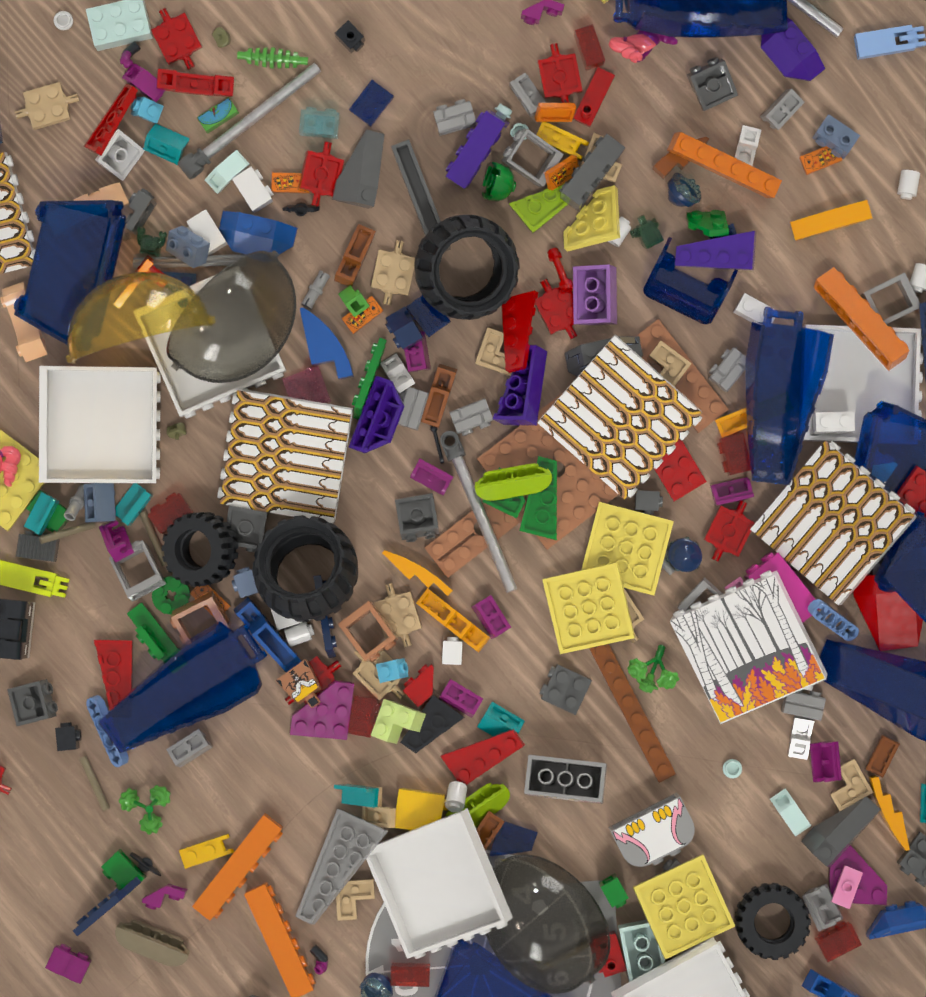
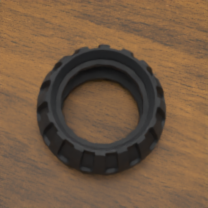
[414,214,520,320]
[253,515,358,622]

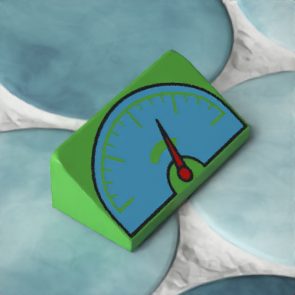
[197,97,239,134]

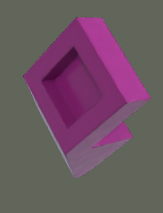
[521,0,565,25]
[122,63,166,102]
[142,884,188,910]

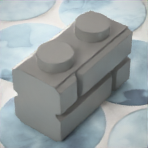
[433,99,476,136]
[708,347,752,392]
[398,387,429,431]
[449,398,493,436]
[781,689,826,721]

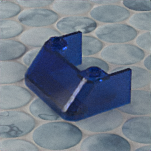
[643,237,738,324]

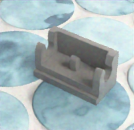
[509,73,546,118]
[760,89,805,130]
[166,729,213,768]
[802,883,843,931]

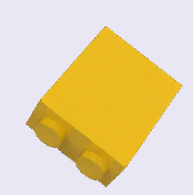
[395,787,447,830]

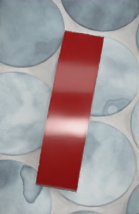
[156,69,234,97]

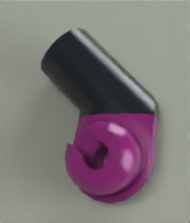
[120,42,141,68]
[310,945,328,975]

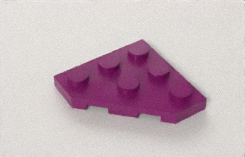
[289,681,354,740]
[828,845,887,905]

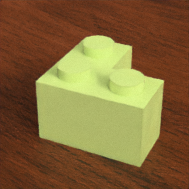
[371,699,426,744]

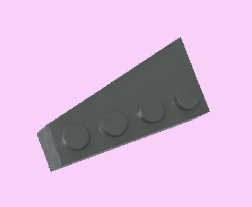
[560,134,625,211]

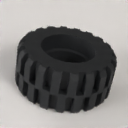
[161,512,239,587]
[734,883,811,960]

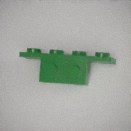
[127,603,188,674]

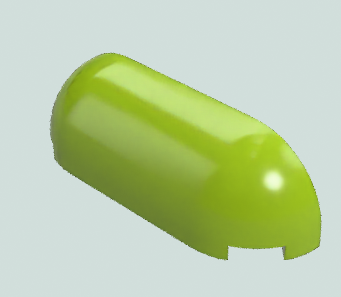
[475,463,552,501]
[445,783,510,827]

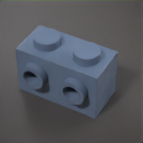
[812,114,860,159]
[166,226,210,268]
[83,483,116,523]
[231,567,258,598]

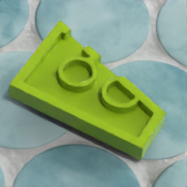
[509,182,569,234]

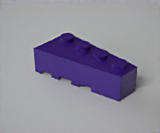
[445,110,510,189]
[675,231,757,270]
[493,345,547,426]

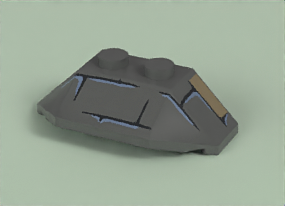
[564,336,643,377]

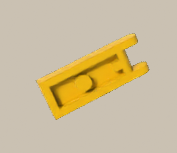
[536,122,589,160]
[179,834,234,869]

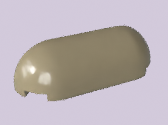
[115,920,189,966]

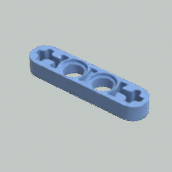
[808,599,859,641]
[86,695,129,767]

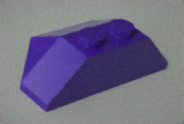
[760,10,825,81]
[349,376,405,453]

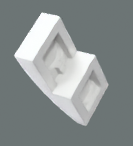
[734,125,761,166]
[380,354,415,393]
[788,716,814,760]

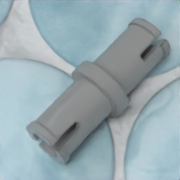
[301,270,330,310]
[64,485,85,521]

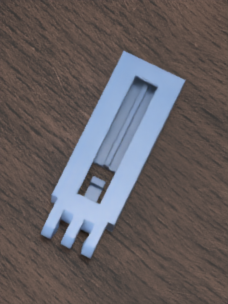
[854,25,926,60]

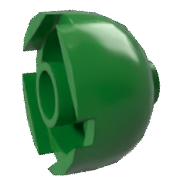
[482,162,516,201]

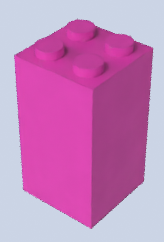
[744,552,820,623]

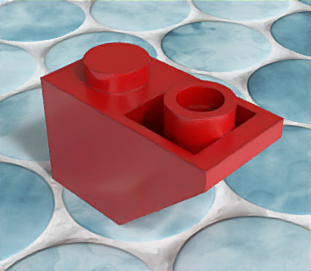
[403,664,434,707]

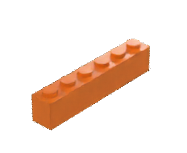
[667,132,782,198]
[814,267,910,371]
[192,813,283,921]
[244,882,316,997]

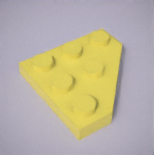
[563,185,620,252]

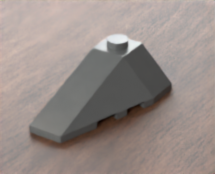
[332,129,385,209]
[801,796,881,867]

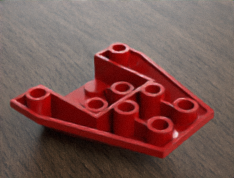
[853,568,926,651]

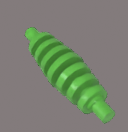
[237,47,308,69]

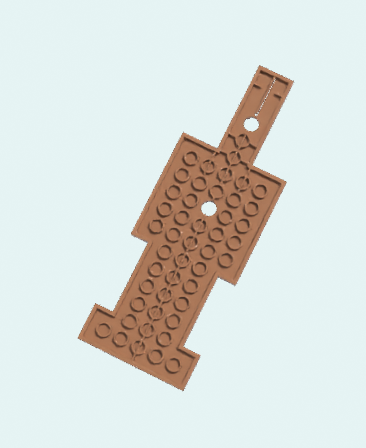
[425,319,729,578]

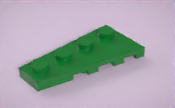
[352,338,387,420]
[519,456,557,540]

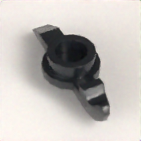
[282,202,320,216]
[129,852,161,876]

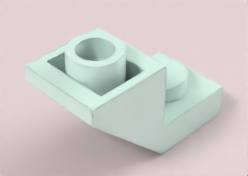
[205,150,249,194]
[770,788,811,837]

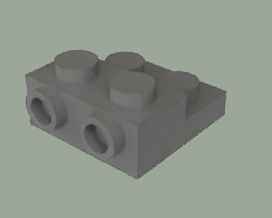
[687,57,738,111]
[125,188,157,236]
[395,493,440,542]
[227,506,268,552]
[539,664,592,715]
[7,679,58,726]
[897,832,926,887]

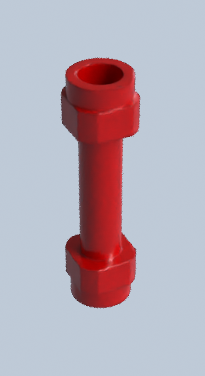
[547,248,573,293]

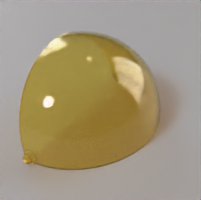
[66,272,216,364]

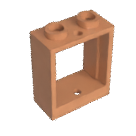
[170,591,231,650]
[338,601,398,662]

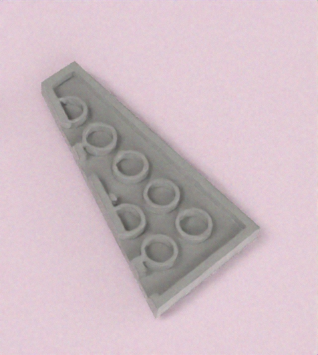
[295,809,388,924]

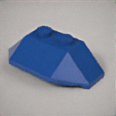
[219,211,298,260]
[866,901,926,940]

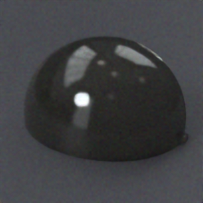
[166,250,296,383]
[486,854,610,994]

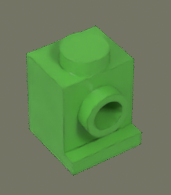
[338,285,370,317]

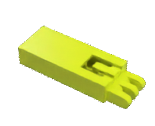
[0,560,70,598]

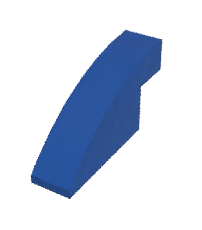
[300,308,354,380]
[233,597,302,673]
[801,969,861,997]

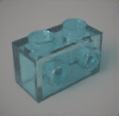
[299,107,340,139]

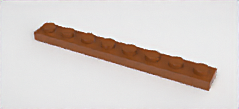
[589,644,676,783]

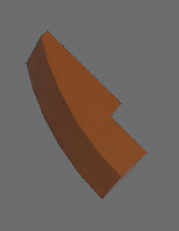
[653,137,709,179]
[334,224,376,287]
[421,364,458,428]

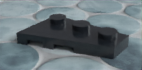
[400,695,465,754]

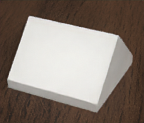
[95,129,145,181]

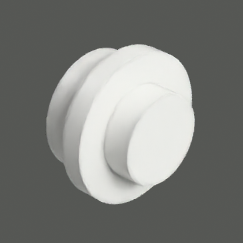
[54,11,73,31]

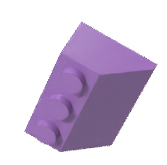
[573,264,617,325]

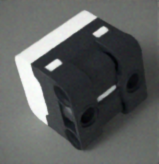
[0,599,35,660]

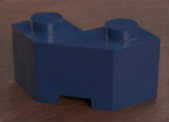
[385,306,424,351]

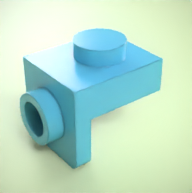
[131,97,164,124]
[376,658,408,683]

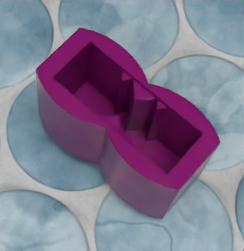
[45,944,92,984]

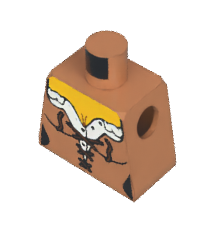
[275,659,322,709]

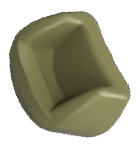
[212,27,231,48]
[166,422,187,440]

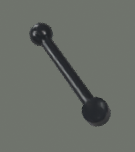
[430,426,444,464]

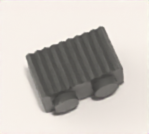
[16,531,60,562]

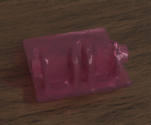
[282,366,331,403]

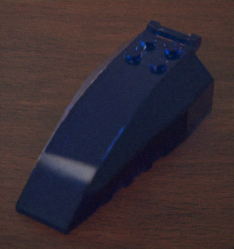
[613,0,788,38]
[745,307,834,485]
[99,621,267,753]
[819,639,926,742]

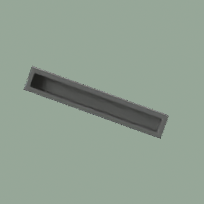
[391,139,451,252]

